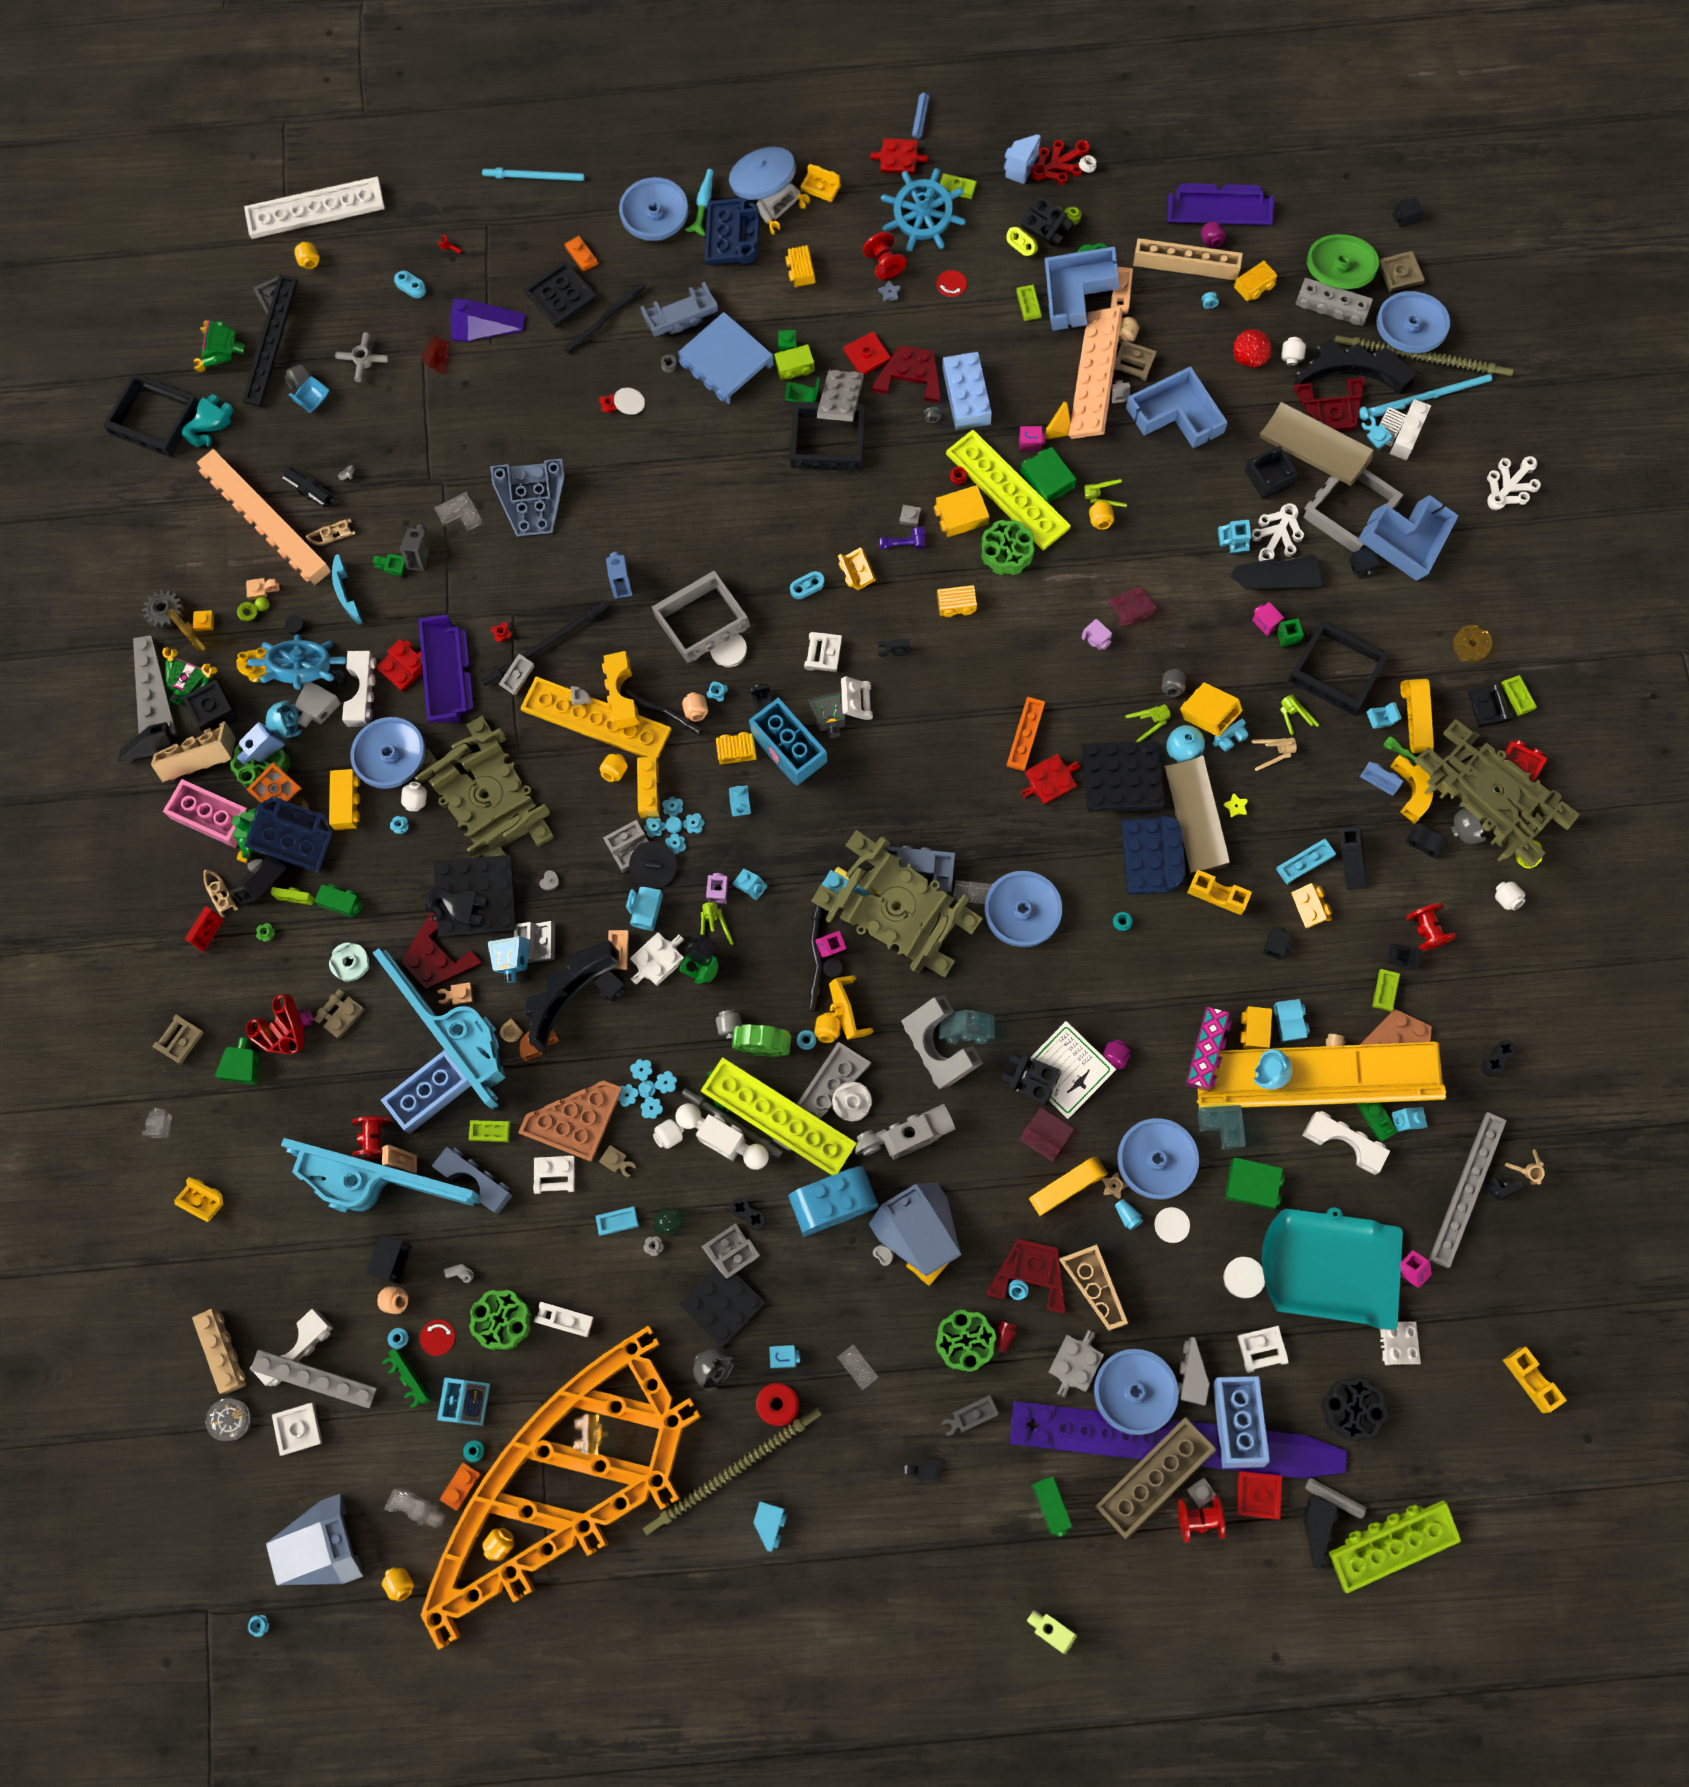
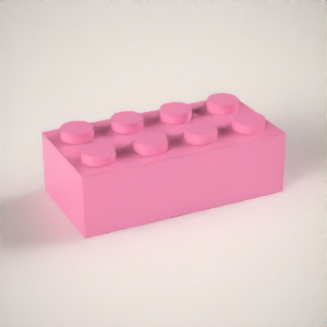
[163,779,249,848]

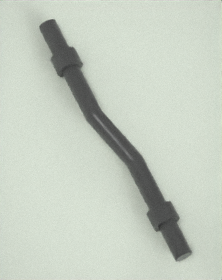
[682,1088,784,1158]

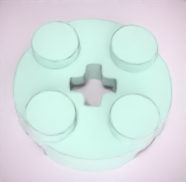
[329,943,370,982]

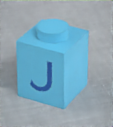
[770,1345,800,1369]

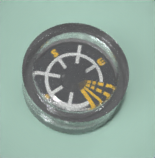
[206,1398,252,1441]

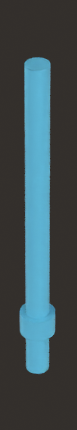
[482,168,584,181]

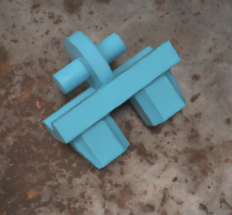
[1212,718,1249,752]

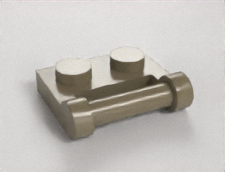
[1114,341,1157,381]
[152,1014,204,1065]

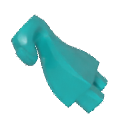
[182,394,234,447]

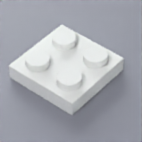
[272,1403,323,1456]

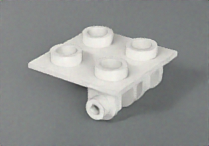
[1379,1322,1421,1365]

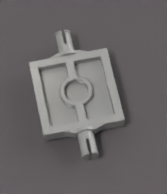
[1049,1330,1104,1398]

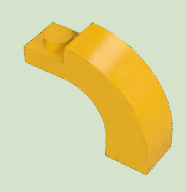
[1390,755,1433,824]

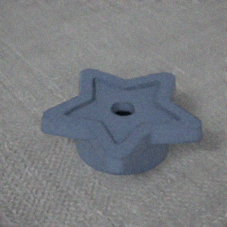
[878,281,901,301]

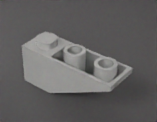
[1177,1337,1209,1406]

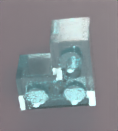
[939,1009,995,1044]
[1197,1105,1246,1150]

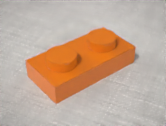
[564,236,598,272]
[439,1462,481,1511]

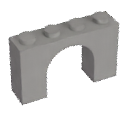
[901,995,983,1089]

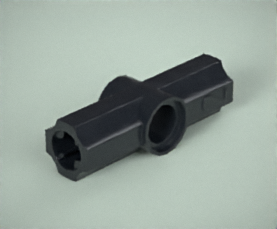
[282,467,334,508]

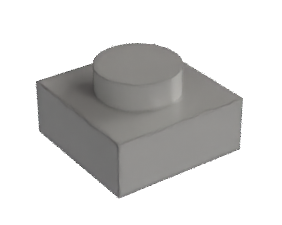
[900,505,921,527]
[1186,1477,1216,1508]

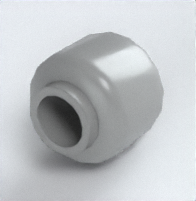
[716,1009,742,1039]

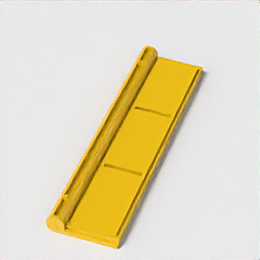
[1197,1042,1446,1109]

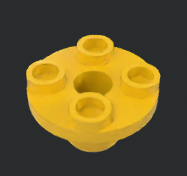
[236,648,267,682]

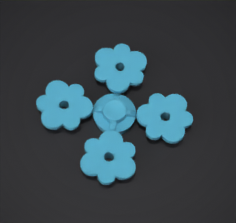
[644,797,705,855]
[618,1059,677,1119]

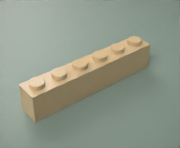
[1133,238,1243,280]

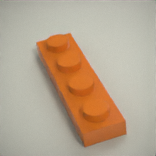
[1007,697,1045,771]

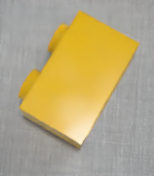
[1240,1006,1272,1050]

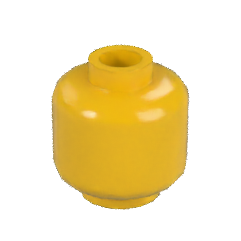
[294,242,320,269]
[1089,501,1114,530]
[600,754,628,782]
[814,1012,841,1043]
[482,1528,514,1561]
[382,1567,414,1601]

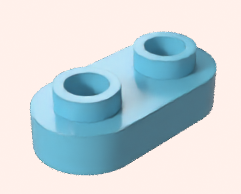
[394,271,426,298]
[790,571,824,599]

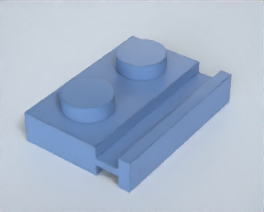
[1360,761,1403,796]

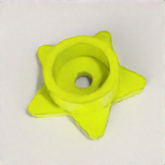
[1223,794,1248,817]

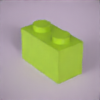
[774,345,815,381]

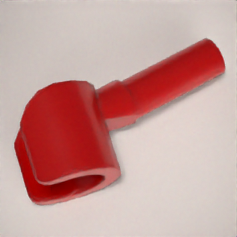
[437,235,462,254]

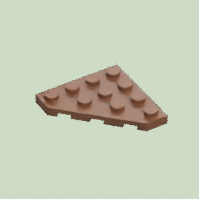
[518,1080,623,1162]

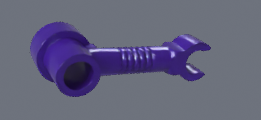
[879,527,927,549]

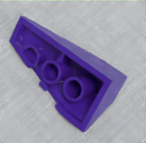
[451,299,526,342]

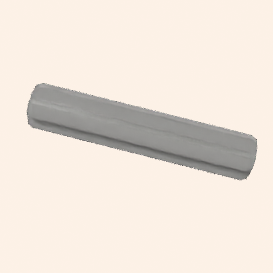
[1305,1479,1366,1519]

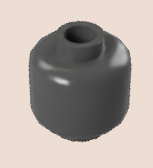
[285,364,313,390]
[1162,669,1187,697]

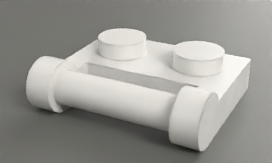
[804,632,842,672]
[841,677,873,720]
[533,1156,575,1194]
[1237,1326,1288,1373]

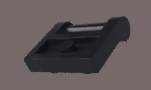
[1468,683,1513,727]

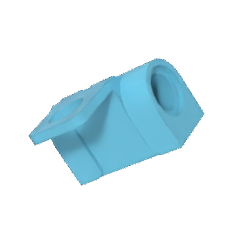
[626,887,663,931]

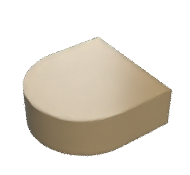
[500,1018,524,1042]

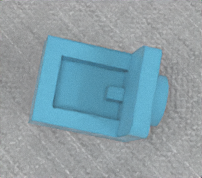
[1367,702,1401,729]
[729,785,751,816]
[732,869,767,900]
[1392,1107,1428,1132]

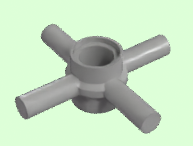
[335,332,389,382]

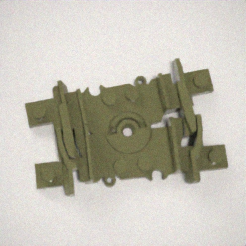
[415,716,554,858]
[1414,719,1580,867]
[812,830,983,978]

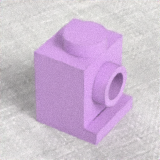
[1082,619,1112,650]
[706,873,728,904]

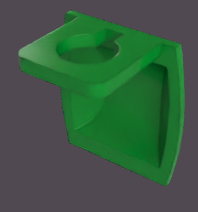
[785,377,820,403]
[679,956,718,984]

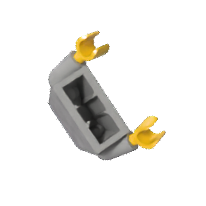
[757,182,810,235]

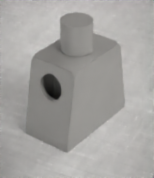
[295,682,341,728]

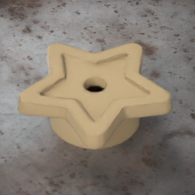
[1102,1173,1128,1199]

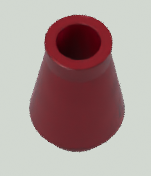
[995,1320,1018,1353]

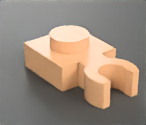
[438,983,473,1006]

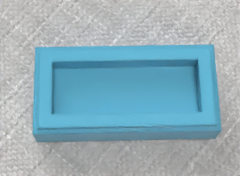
[595,1206,639,1236]

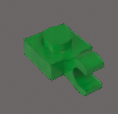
[372,554,406,576]

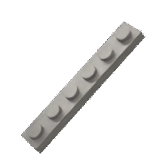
[250,1349,377,1408]

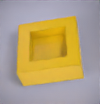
[193,610,214,631]

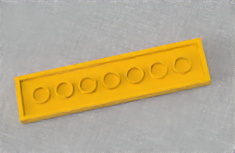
[520,677,671,760]

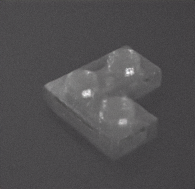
[434,492,483,531]

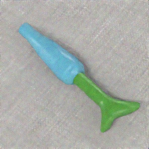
[685,169,714,236]

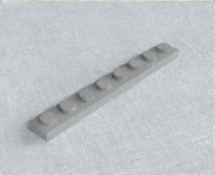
[1429,1112,1507,1268]

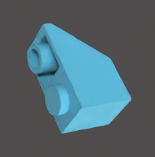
[754,1501,787,1552]

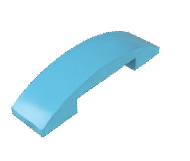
[332,554,363,625]

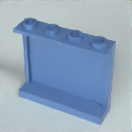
[678,312,774,404]

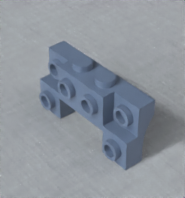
[641,282,718,337]
[886,846,955,895]

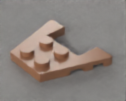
[1360,1009,1432,1045]

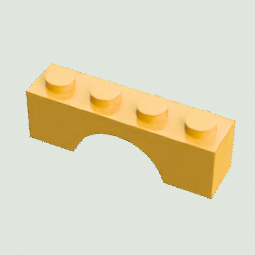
[602,651,640,729]

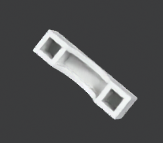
[342,651,376,727]
[1302,1112,1390,1175]
[250,1309,333,1387]

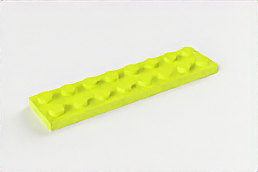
[946,430,1071,551]
[701,1057,857,1176]

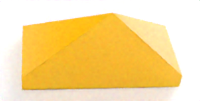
[1045,402,1070,440]

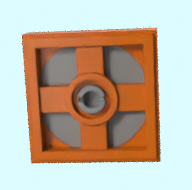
[246,763,302,803]

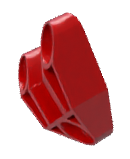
[246,994,304,1054]

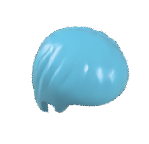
[1254,1049,1293,1090]

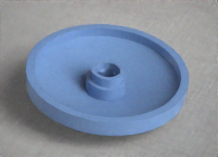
[729,147,796,200]
[619,178,688,241]
[1377,291,1450,353]
[350,717,426,789]
[984,871,1062,947]
[1117,1118,1199,1200]
[1094,1349,1178,1435]

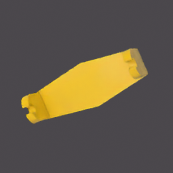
[829,976,874,1040]

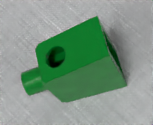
[215,1038,259,1085]

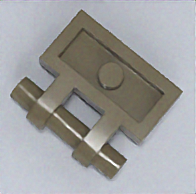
[313,989,365,1040]

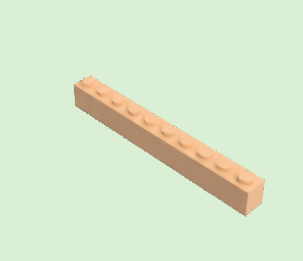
[197,449,331,585]

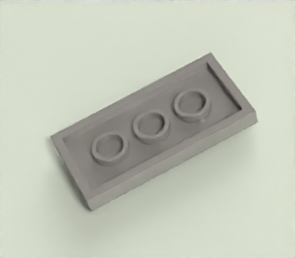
[817,370,863,421]

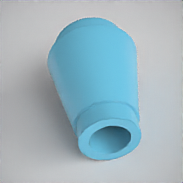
[1115,1199,1143,1230]

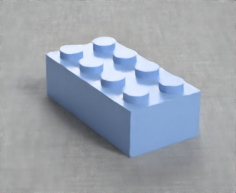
[943,352,992,430]
[381,1050,471,1134]
[1213,1377,1270,1468]

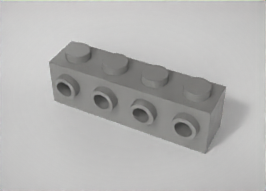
[1295,278,1373,326]

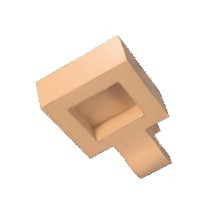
[246,578,280,600]

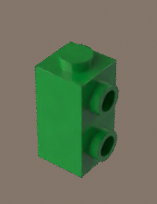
[314,884,362,918]

